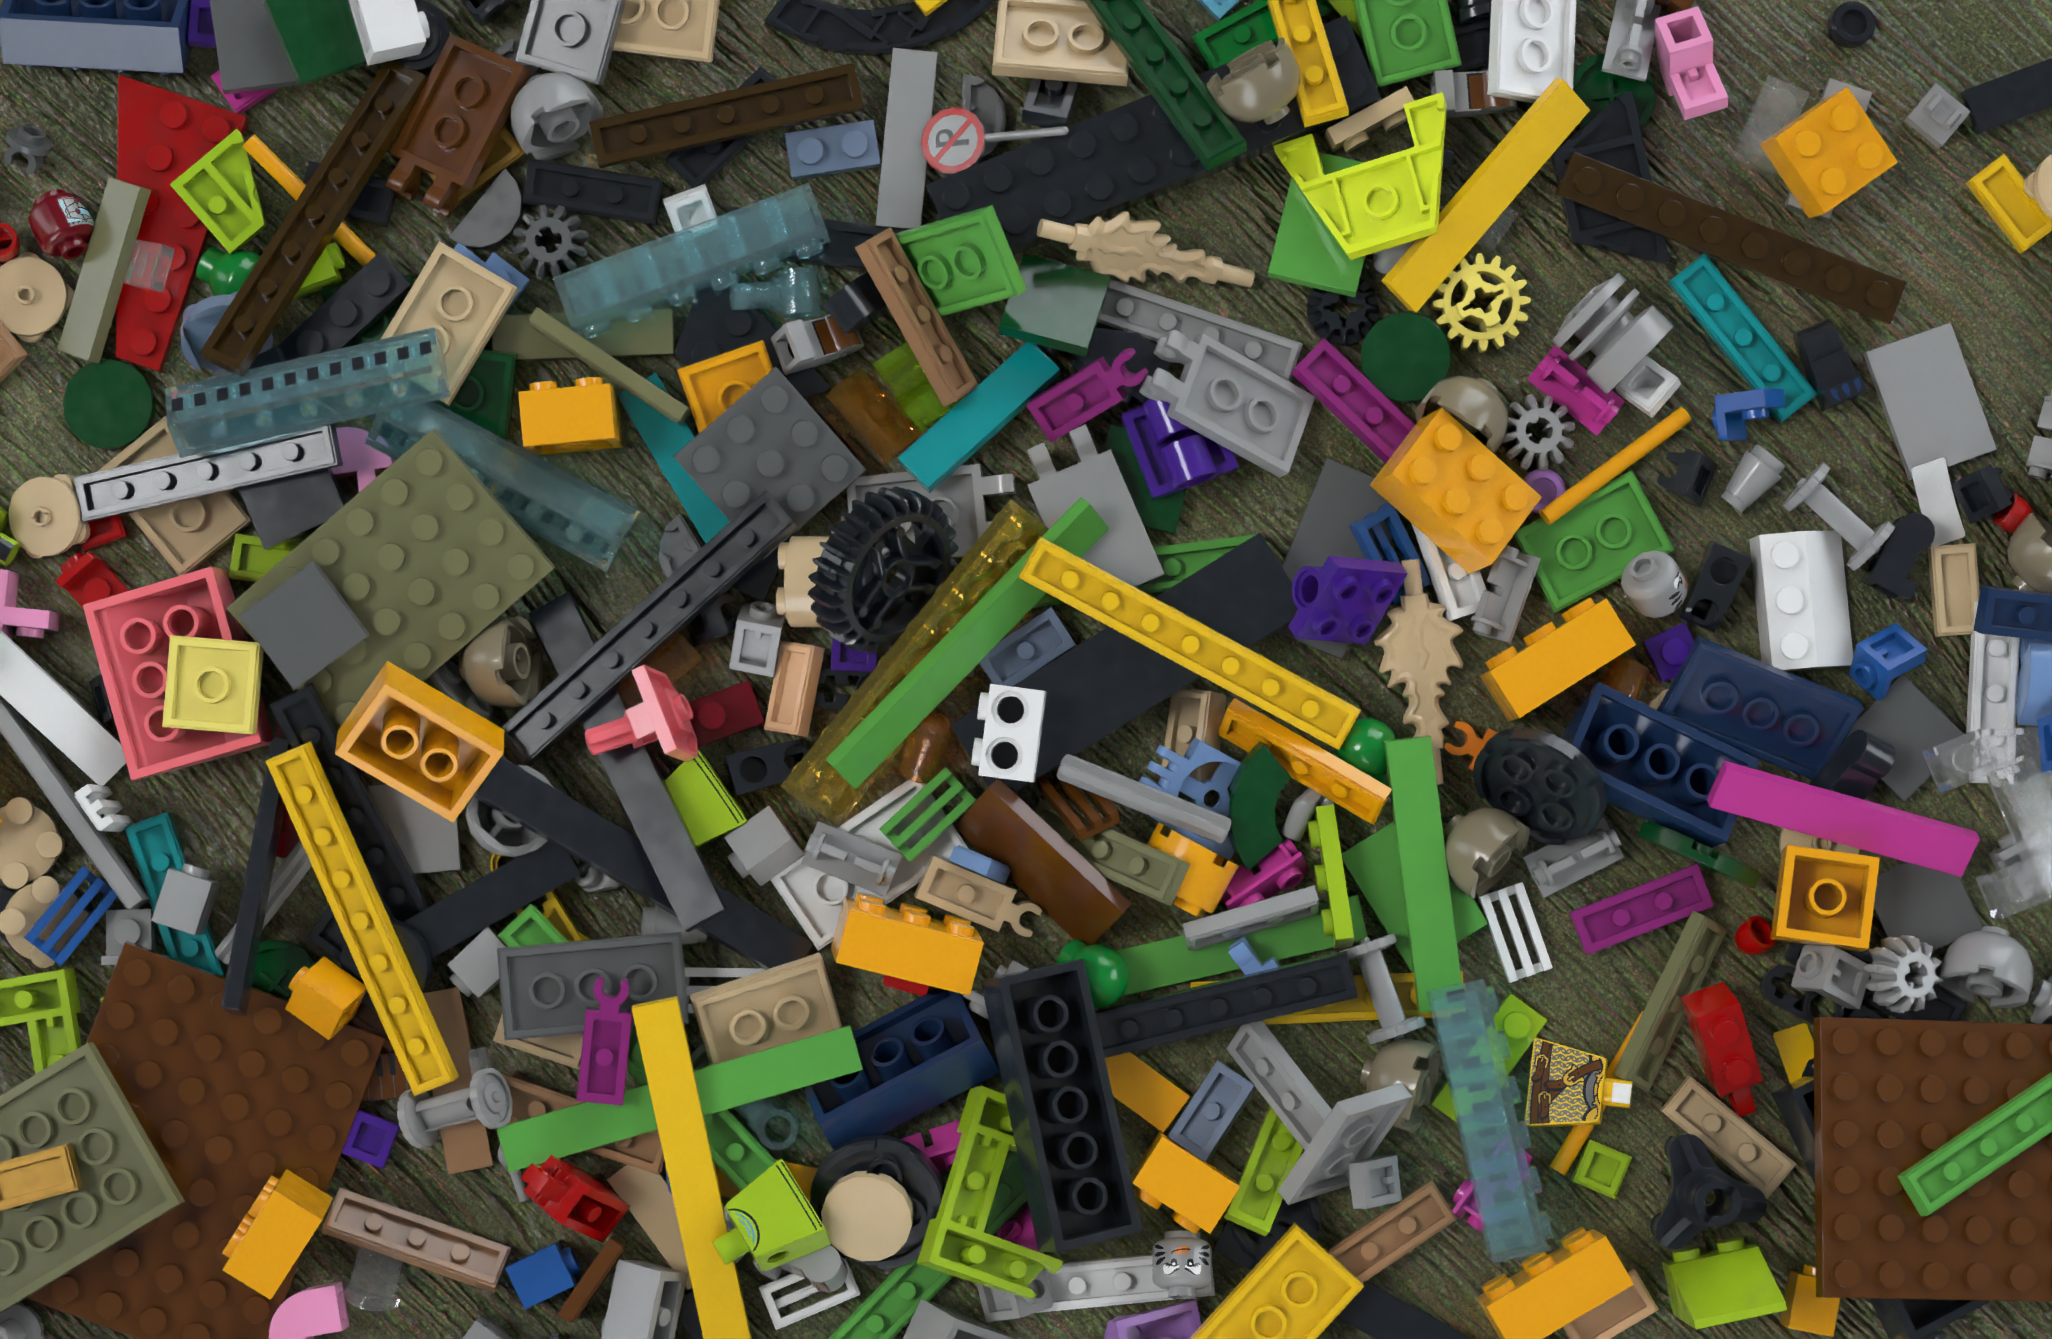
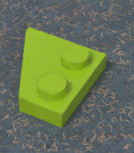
[170,129,266,254]

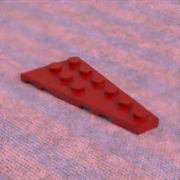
[116,74,249,373]

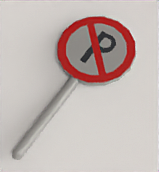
[921,107,1069,174]

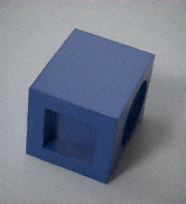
[505,1240,582,1309]

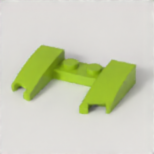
[0,968,82,1075]
[917,1086,1063,1299]

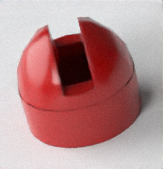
[0,223,21,263]
[1993,493,2034,533]
[1735,916,1775,956]

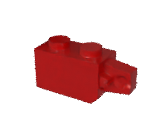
[1681,982,1763,1117]
[521,1155,630,1243]

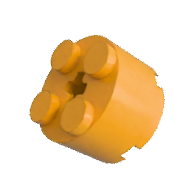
[1146,822,1239,918]

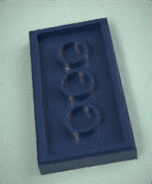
[1657,636,1863,780]

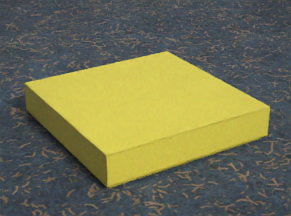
[162,635,264,735]

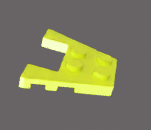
[1273,92,1447,260]

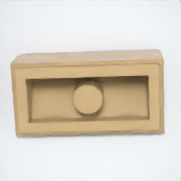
[1160,688,1226,782]

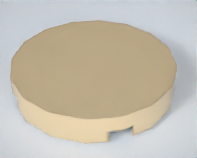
[821,1171,914,1261]

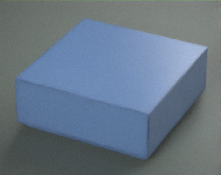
[949,845,1011,884]

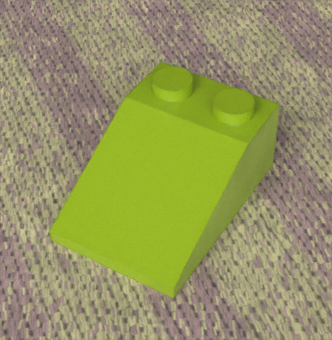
[1662,1237,1787,1330]

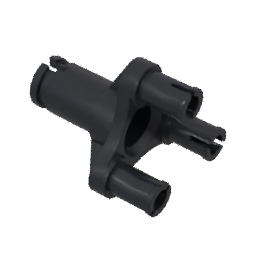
[1650,1133,1767,1249]

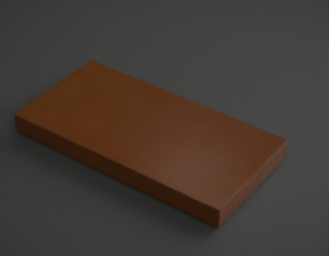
[954,778,1132,945]

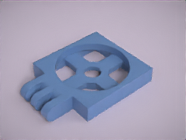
[1139,737,1241,860]

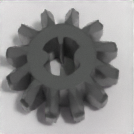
[512,205,589,282]

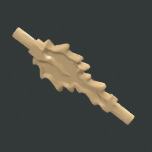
[1037,211,1255,288]
[1374,559,1463,785]

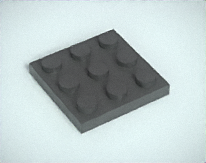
[673,367,866,560]

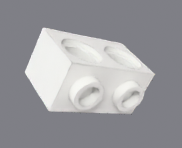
[971,684,1047,782]

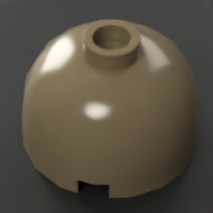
[1207,38,1301,125]
[1415,376,1508,454]
[2007,512,2052,593]
[459,615,543,708]
[1443,807,1530,898]
[1360,1038,1440,1132]

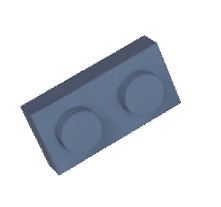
[785,119,881,180]
[979,605,1076,687]
[1167,1060,1257,1163]

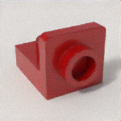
[55,551,130,608]

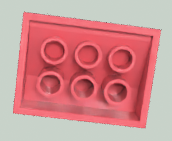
[83,566,274,780]

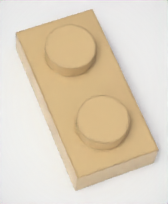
[1324,86,1414,153]

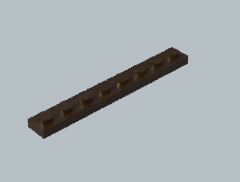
[200,61,427,378]
[1555,152,1907,324]

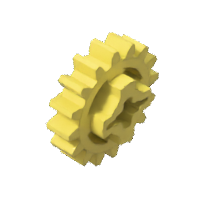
[1431,253,1531,353]

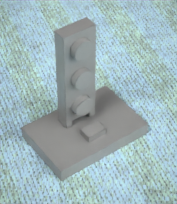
[1226,1021,1412,1205]

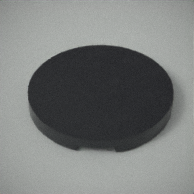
[1473,728,1607,845]
[809,1135,945,1269]

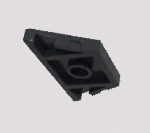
[1551,91,1670,263]
[674,263,831,399]

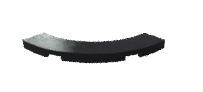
[764,0,998,56]

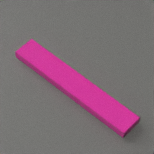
[1707,761,1980,877]

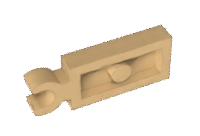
[914,854,1042,937]

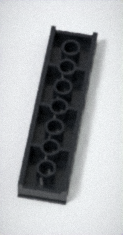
[950,533,1298,793]

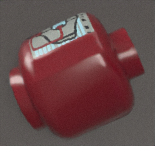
[28,189,94,260]

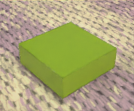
[1571,1139,1632,1199]

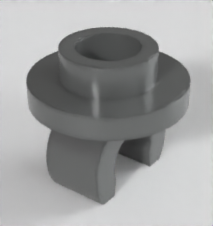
[4,124,52,175]

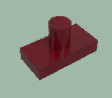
[688,680,765,748]

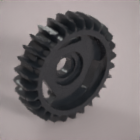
[808,486,959,654]

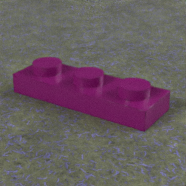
[1291,338,1415,464]
[1568,864,1714,955]

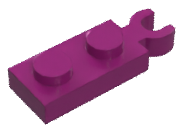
[1026,348,1149,443]
[577,976,633,1105]

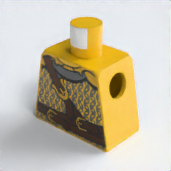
[1524,1038,1633,1128]

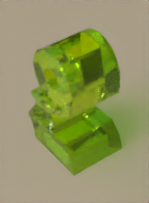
[873,342,949,433]

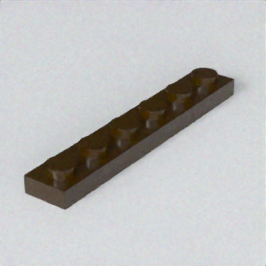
[589,63,864,168]

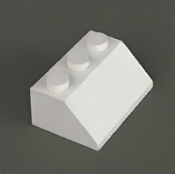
[1749,531,1853,672]

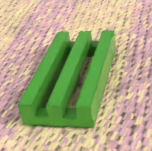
[879,767,977,862]

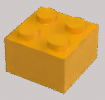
[1759,87,1898,219]
[518,377,623,456]
[1771,845,1880,952]
[1130,1131,1240,1235]

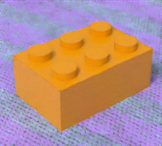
[1370,407,1542,574]
[1480,597,1636,722]
[335,661,505,822]
[831,892,984,996]
[222,1169,333,1300]
[1476,1227,1634,1339]

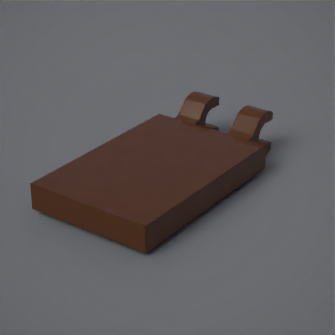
[386,34,531,218]

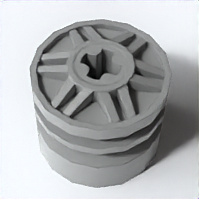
[1551,272,1674,394]

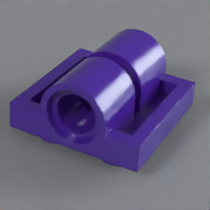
[1120,399,1238,501]
[1288,556,1408,644]

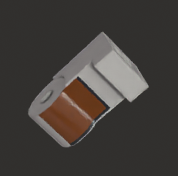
[1430,70,1517,119]
[771,315,864,375]
[753,1245,848,1292]

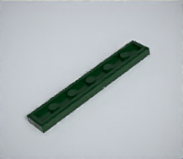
[1084,0,1247,171]

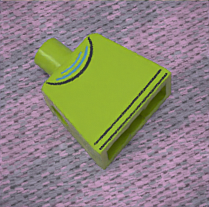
[634,750,749,848]
[712,1159,831,1271]

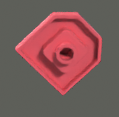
[585,665,698,762]

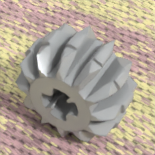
[1502,394,1575,471]
[1862,935,1944,1013]

